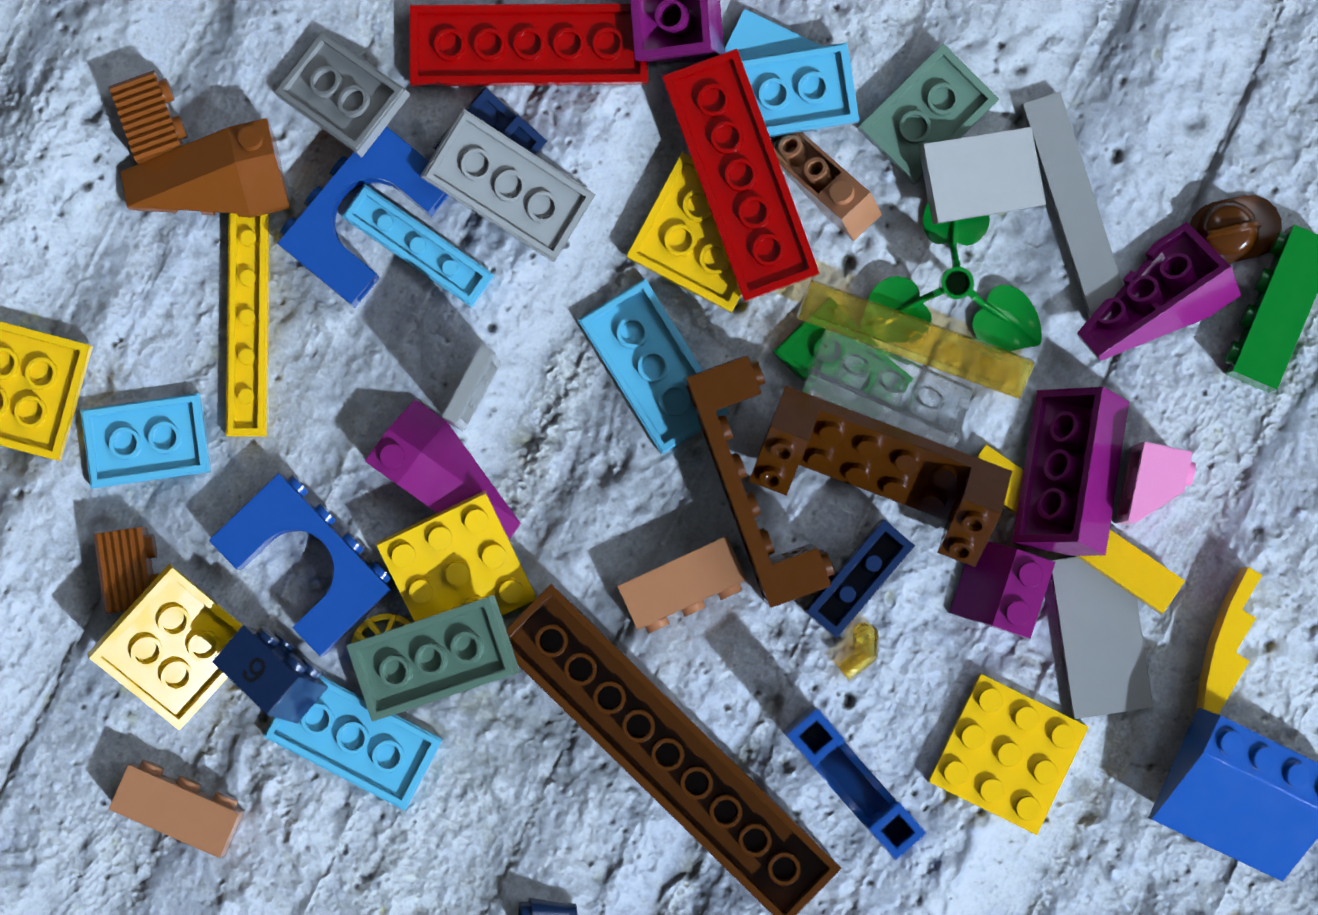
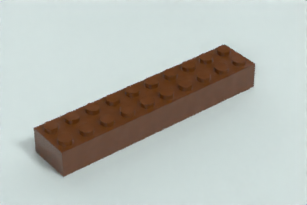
[506,584,842,915]

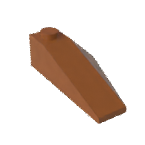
[120,118,290,218]

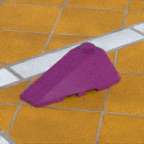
[1077,221,1241,361]
[365,399,521,540]

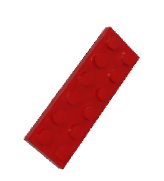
[410,3,648,87]
[662,49,820,302]

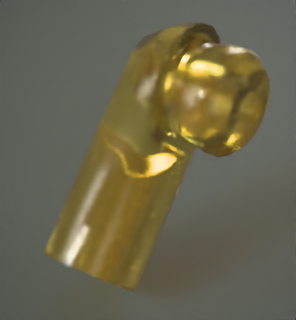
[837,622,879,681]

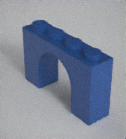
[277,126,449,308]
[209,473,393,657]
[782,705,927,860]

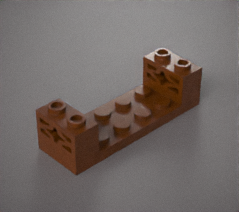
[683,355,835,608]
[749,385,1012,567]

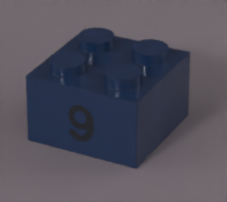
[212,625,328,724]

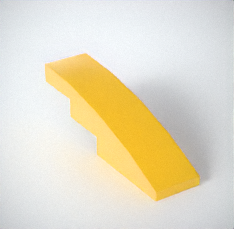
[1196,567,1262,714]

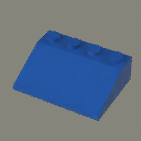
[1148,708,1318,882]

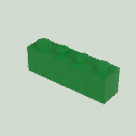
[1224,225,1318,393]

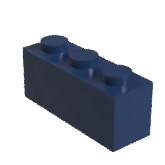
[803,519,915,638]

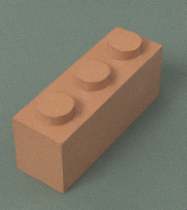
[617,536,747,634]
[109,759,245,858]

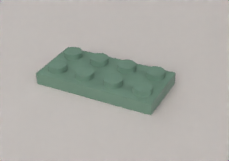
[346,595,520,722]

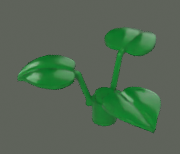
[859,202,1042,352]

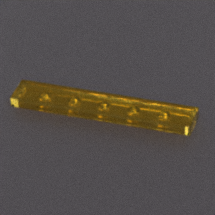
[797,279,1035,399]

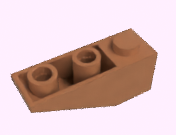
[773,132,882,241]

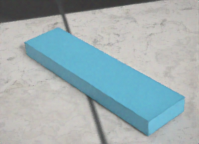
[341,184,495,308]

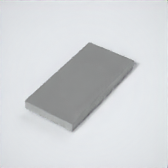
[420,109,596,262]
[1051,557,1153,719]

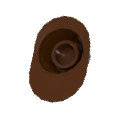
[1190,195,1282,263]

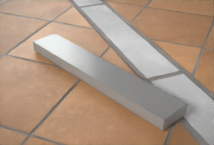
[1021,92,1123,318]

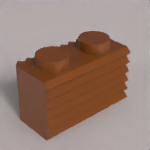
[109,70,188,164]
[93,527,159,614]

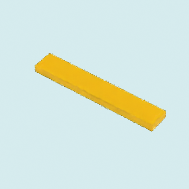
[226,213,270,437]
[977,445,1185,615]

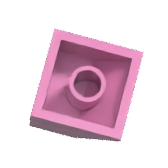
[1115,442,1196,525]

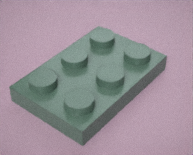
[858,43,999,184]

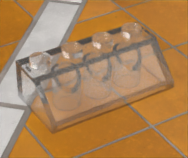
[799,324,973,448]

